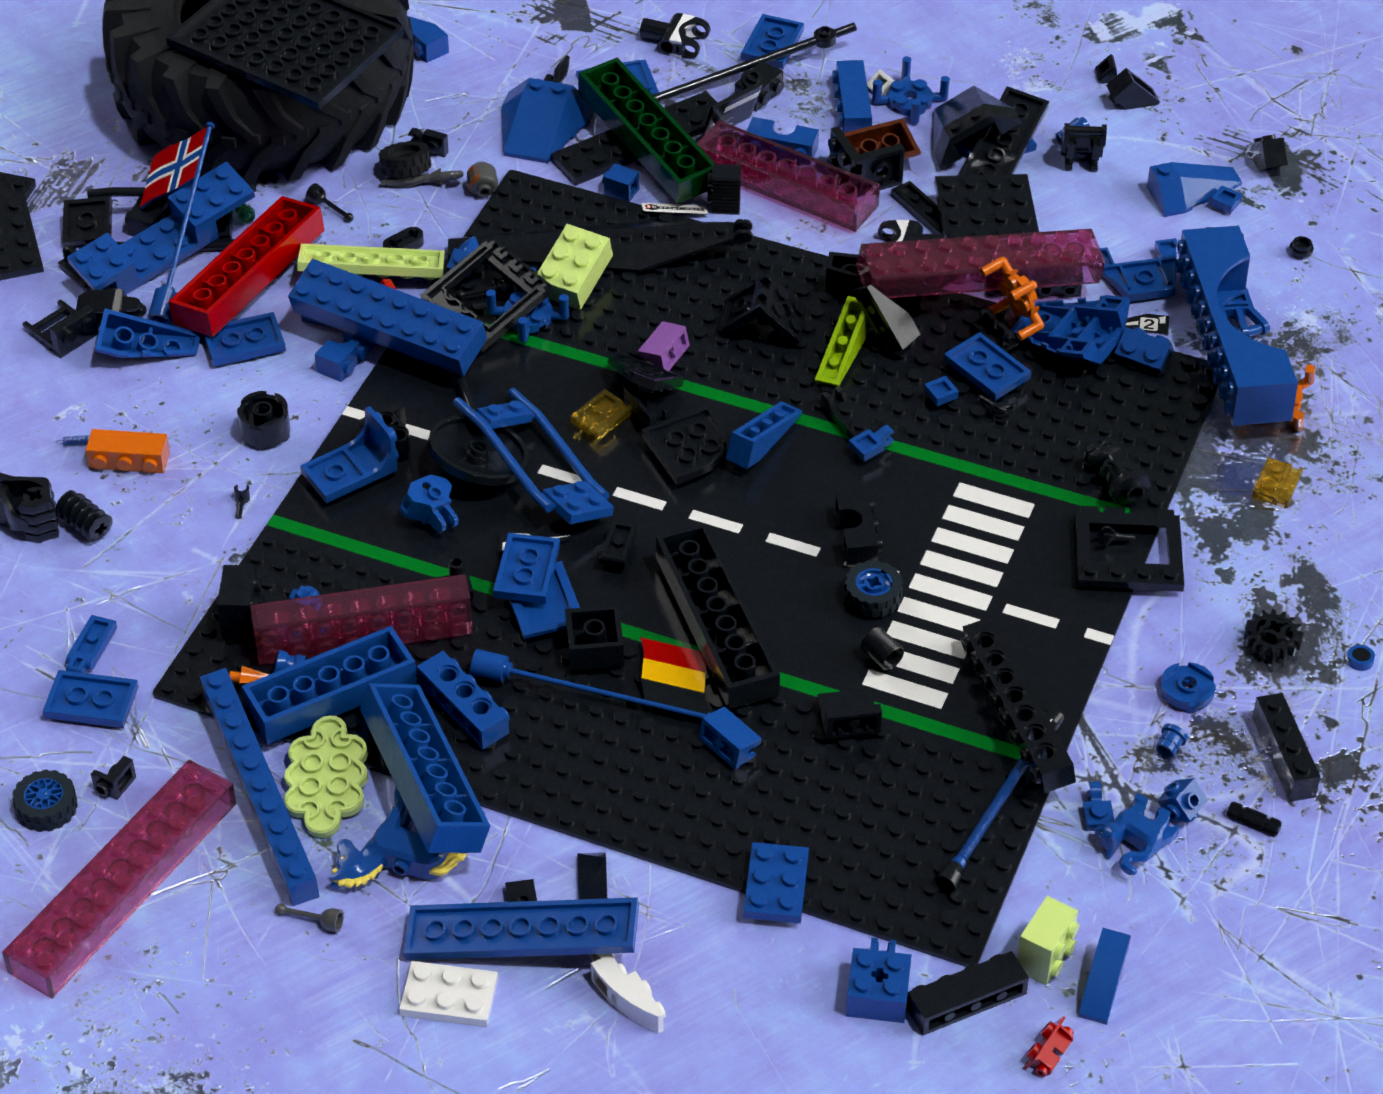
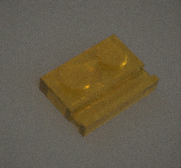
[571,389,632,440]
[1252,457,1303,509]

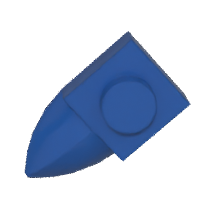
[446,236,479,278]

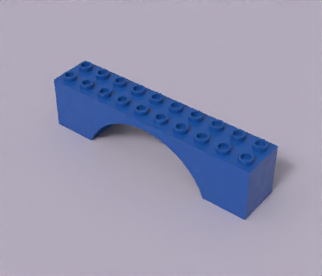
[1175,225,1298,426]

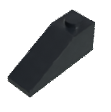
[852,285,920,353]

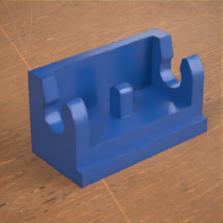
[698,707,762,770]

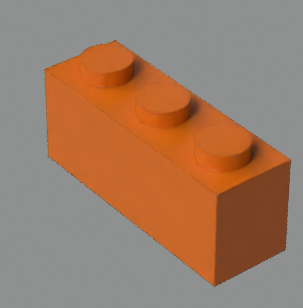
[85,429,170,473]

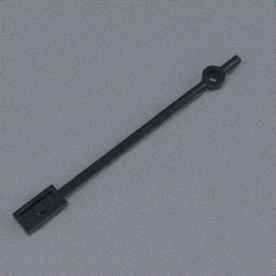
[648,22,857,102]

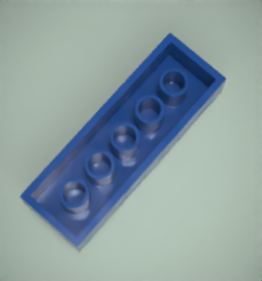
[242,626,417,744]

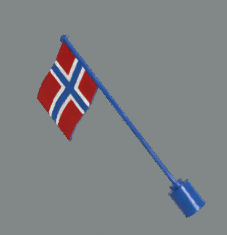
[140,122,215,324]

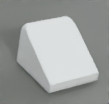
[867,69,894,95]

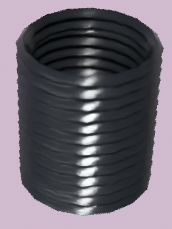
[861,627,904,670]

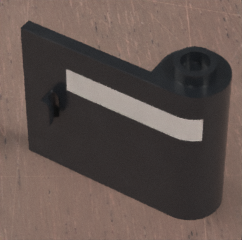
[700,69,764,141]

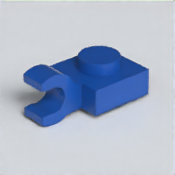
[849,425,894,462]
[1082,781,1114,831]

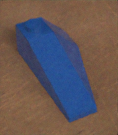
[94,308,201,358]

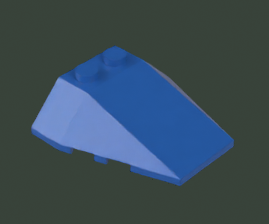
[502,78,595,164]
[1011,295,1130,364]

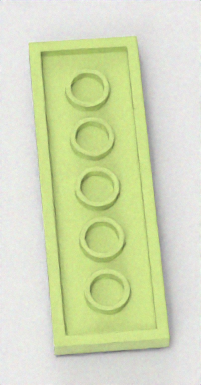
[297,243,445,280]

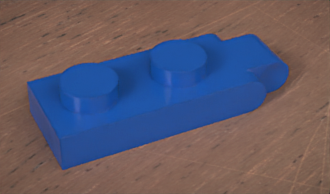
[66,615,117,673]

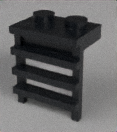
[22,299,98,358]

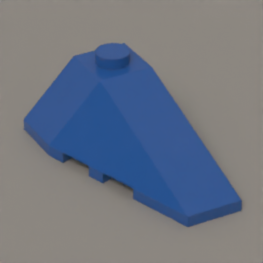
[1147,162,1242,217]

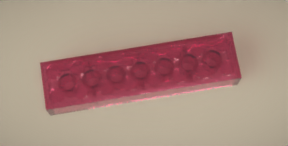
[697,120,880,232]
[250,574,473,665]

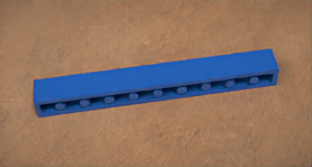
[200,668,320,906]

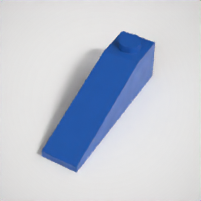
[726,401,802,469]

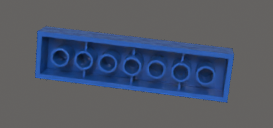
[288,258,487,377]
[360,683,490,853]

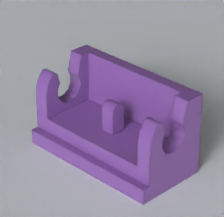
[638,321,690,371]

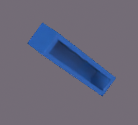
[832,60,872,133]

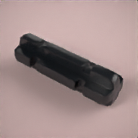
[1227,801,1282,836]

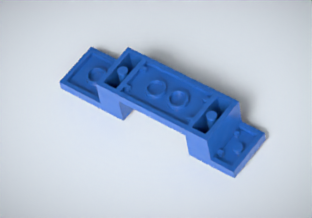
[67,161,255,294]

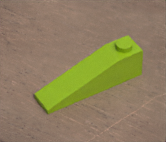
[815,296,871,387]

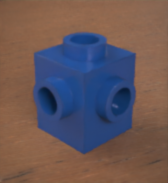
[1157,778,1208,823]

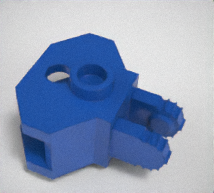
[399,475,459,533]

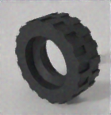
[378,141,432,178]

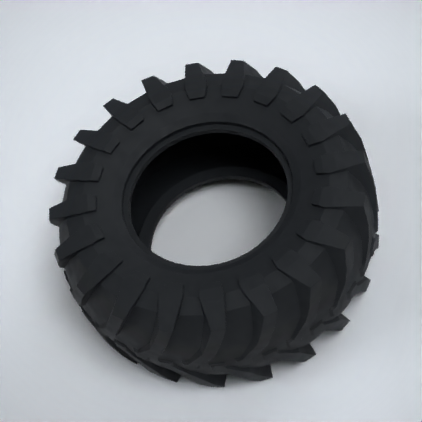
[102,0,414,183]

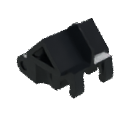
[1061,123,1107,171]

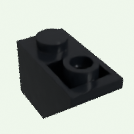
[1246,134,1288,170]

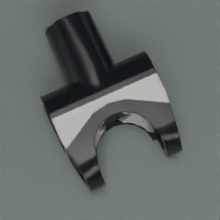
[640,13,711,59]
[870,220,945,260]

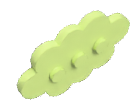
[284,715,368,838]

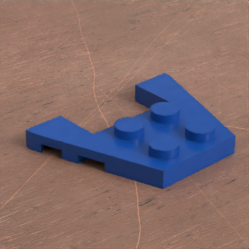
[1086,238,1177,302]

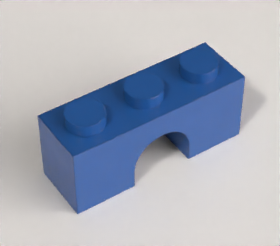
[745,117,819,164]
[315,331,378,382]

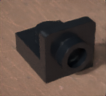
[91,755,136,800]

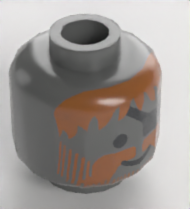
[467,162,498,197]

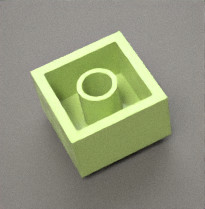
[1017,896,1080,986]

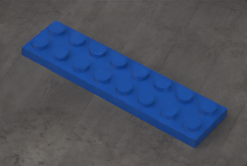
[403,897,639,960]

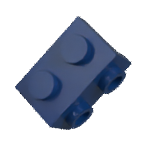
[1114,327,1174,372]

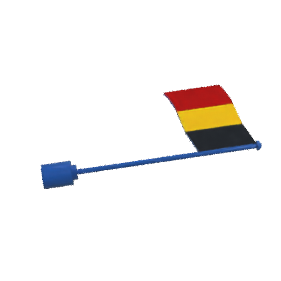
[470,637,710,719]

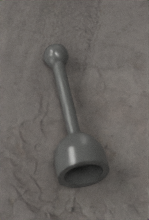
[275,903,344,933]

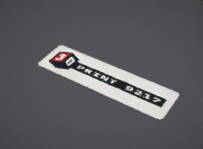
[641,203,708,214]

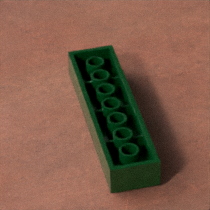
[578,57,715,204]

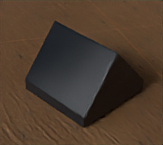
[1095,54,1117,84]

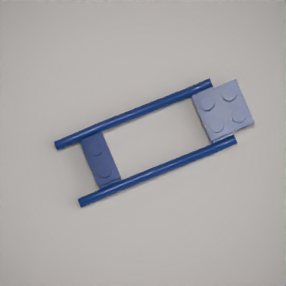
[453,388,614,524]

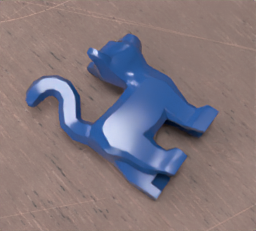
[1095,793,1180,875]

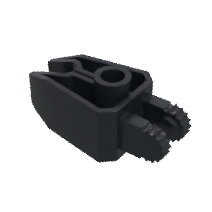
[76,288,147,322]

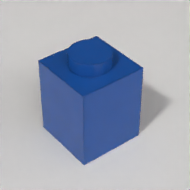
[602,163,640,202]

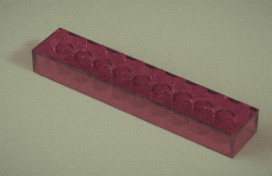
[856,229,1106,298]
[2,759,236,999]

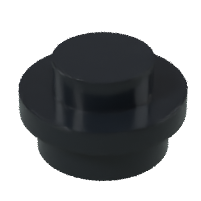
[1289,236,1314,258]

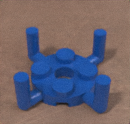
[872,56,950,125]
[486,267,569,343]

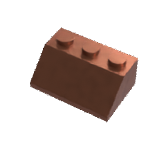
[844,118,921,159]

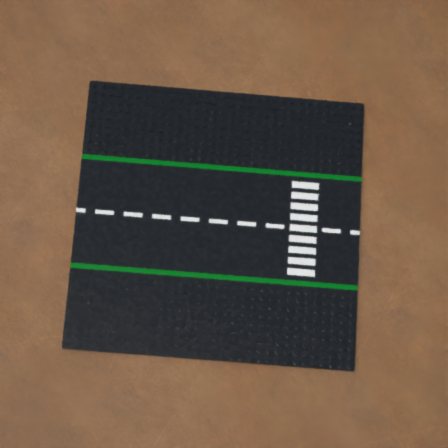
[153,170,1218,967]

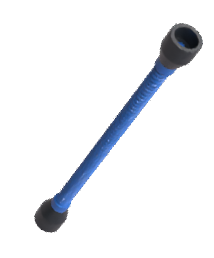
[935,707,1064,892]

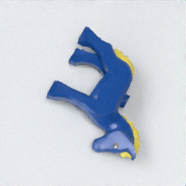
[330,787,485,889]

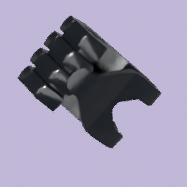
[0,472,59,543]

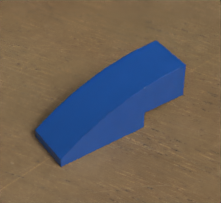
[1078,928,1131,1025]

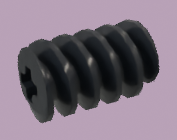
[55,490,113,541]

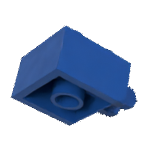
[846,938,912,1023]

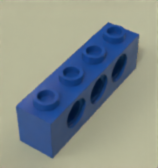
[416,651,510,749]

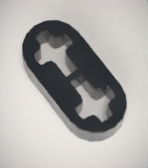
[383,227,424,249]

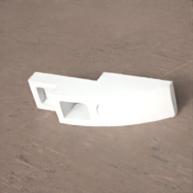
[589,953,666,1033]

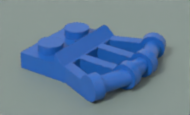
[1200,288,1270,338]

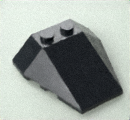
[933,86,1022,170]

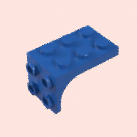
[300,406,399,503]

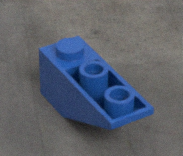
[407,16,449,63]

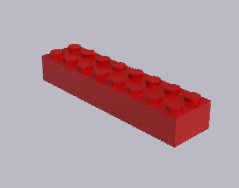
[168,196,325,337]

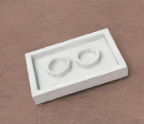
[399,961,498,1027]

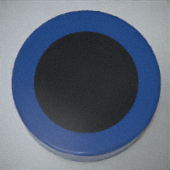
[1347,645,1375,671]

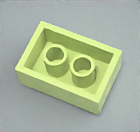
[537,224,613,310]

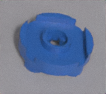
[1160,662,1216,714]

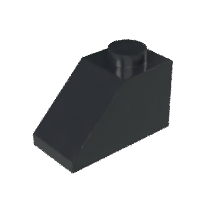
[1106,68,1160,110]

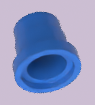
[1155,723,1188,758]

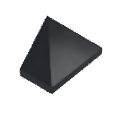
[577,852,607,899]

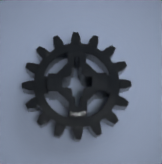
[1244,609,1304,661]

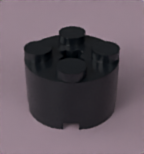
[237,391,290,451]

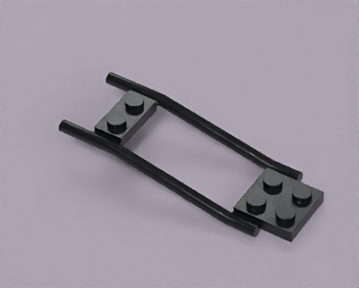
[62,183,256,251]

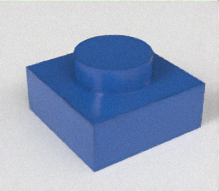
[1210,186,1243,214]
[924,376,959,406]

